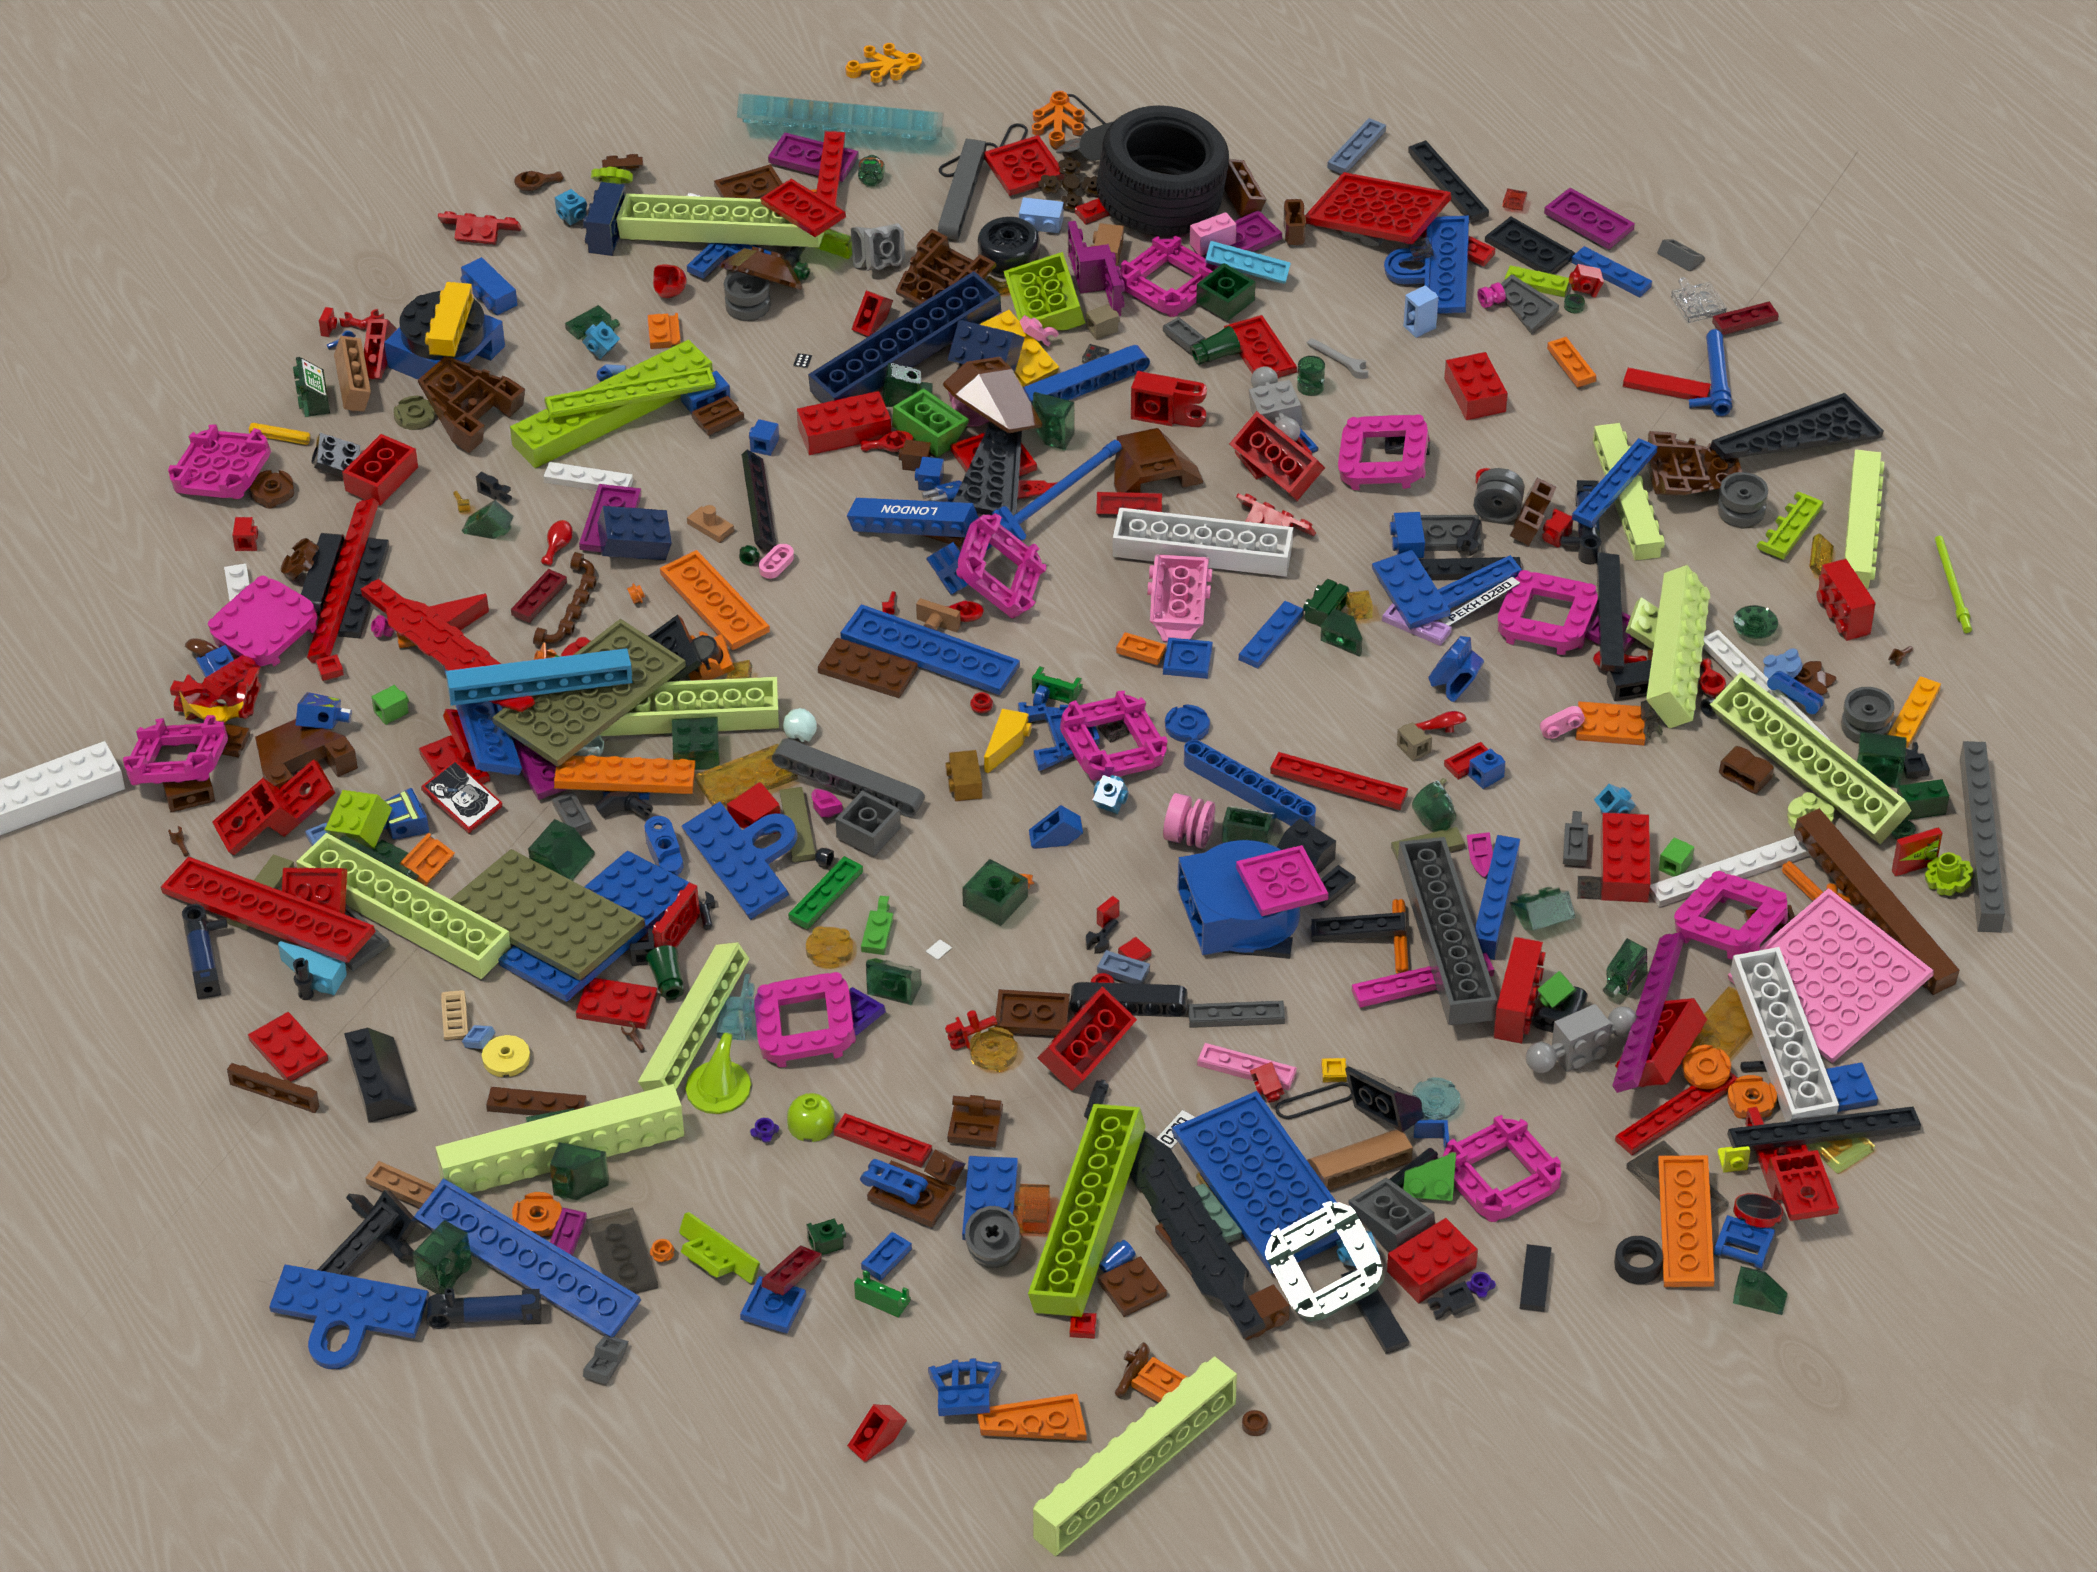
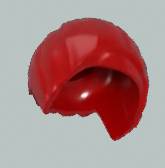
[653,264,687,298]

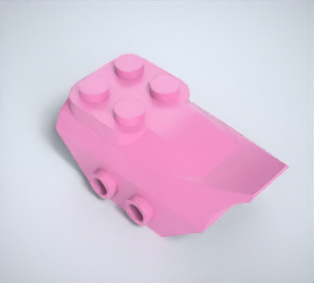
[1147,555,1212,643]

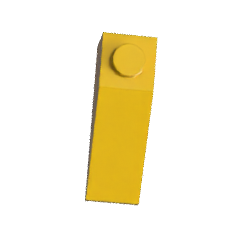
[984,709,1032,773]

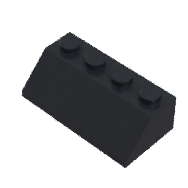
[344,1027,416,1123]

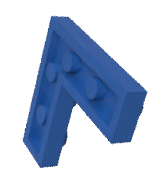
[686,243,771,279]

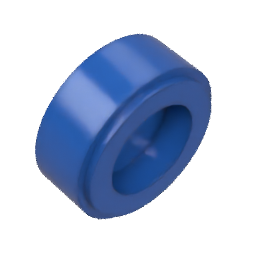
[1033,685,1050,706]

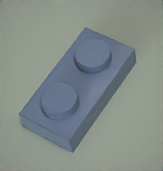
[1097,950,1150,984]

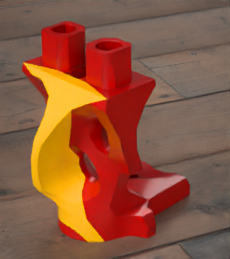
[170,667,261,723]

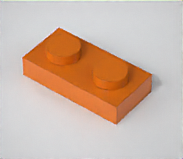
[1116,632,1166,666]

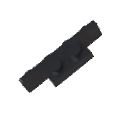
[346,1190,418,1260]

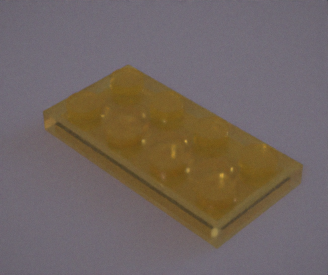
[695,744,798,807]
[1685,986,1753,1058]

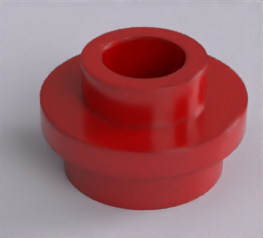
[970,692,993,713]

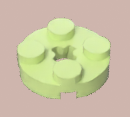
[1787,792,1834,830]

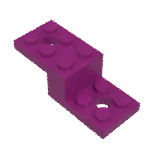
[1068,221,1125,317]

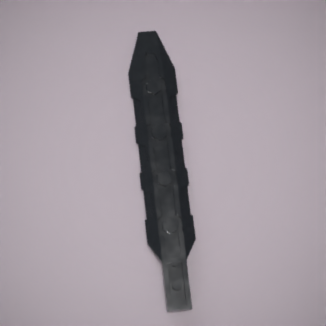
[1130,1130,1266,1339]

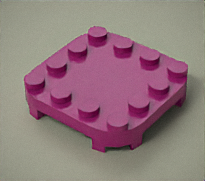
[168,424,271,499]
[208,575,317,667]

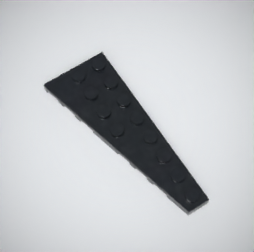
[1710,393,1884,460]
[953,421,1022,516]

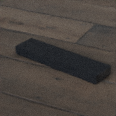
[1311,912,1406,942]
[317,1201,401,1276]
[1341,1269,1409,1354]

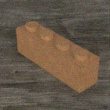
[334,336,371,412]

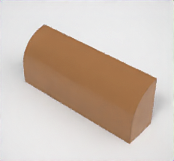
[1307,1129,1413,1191]

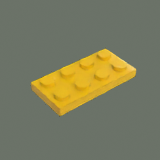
[980,310,1059,387]

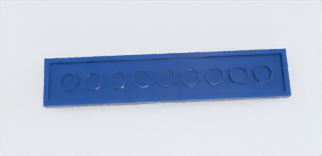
[414,1178,641,1338]

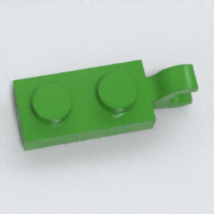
[861,895,893,955]

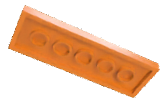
[660,550,770,651]
[554,755,695,794]
[1658,1155,1714,1287]

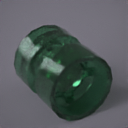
[1297,356,1325,396]

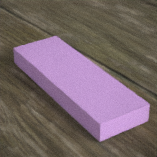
[1382,603,1452,646]

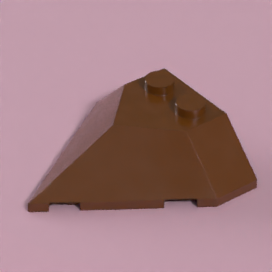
[719,246,802,290]

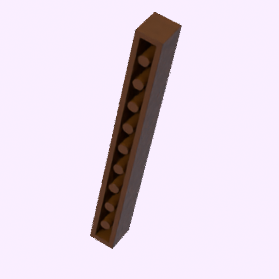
[1794,808,1960,995]

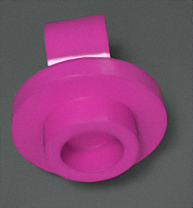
[371,615,395,637]

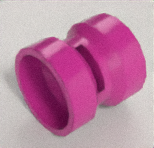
[1477,282,1506,308]

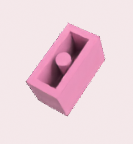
[1190,212,1236,256]

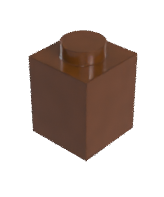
[899,440,932,471]
[924,1149,966,1185]

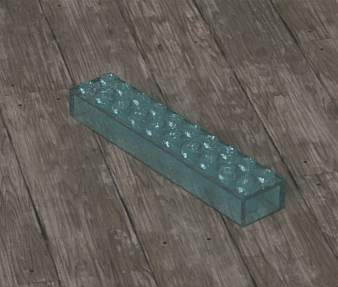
[737,93,944,140]

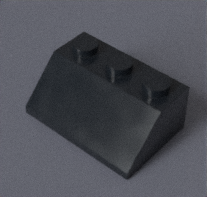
[1345,1066,1424,1133]

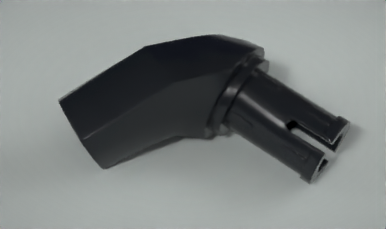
[594,791,653,819]

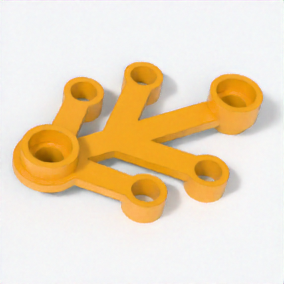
[845,43,922,83]

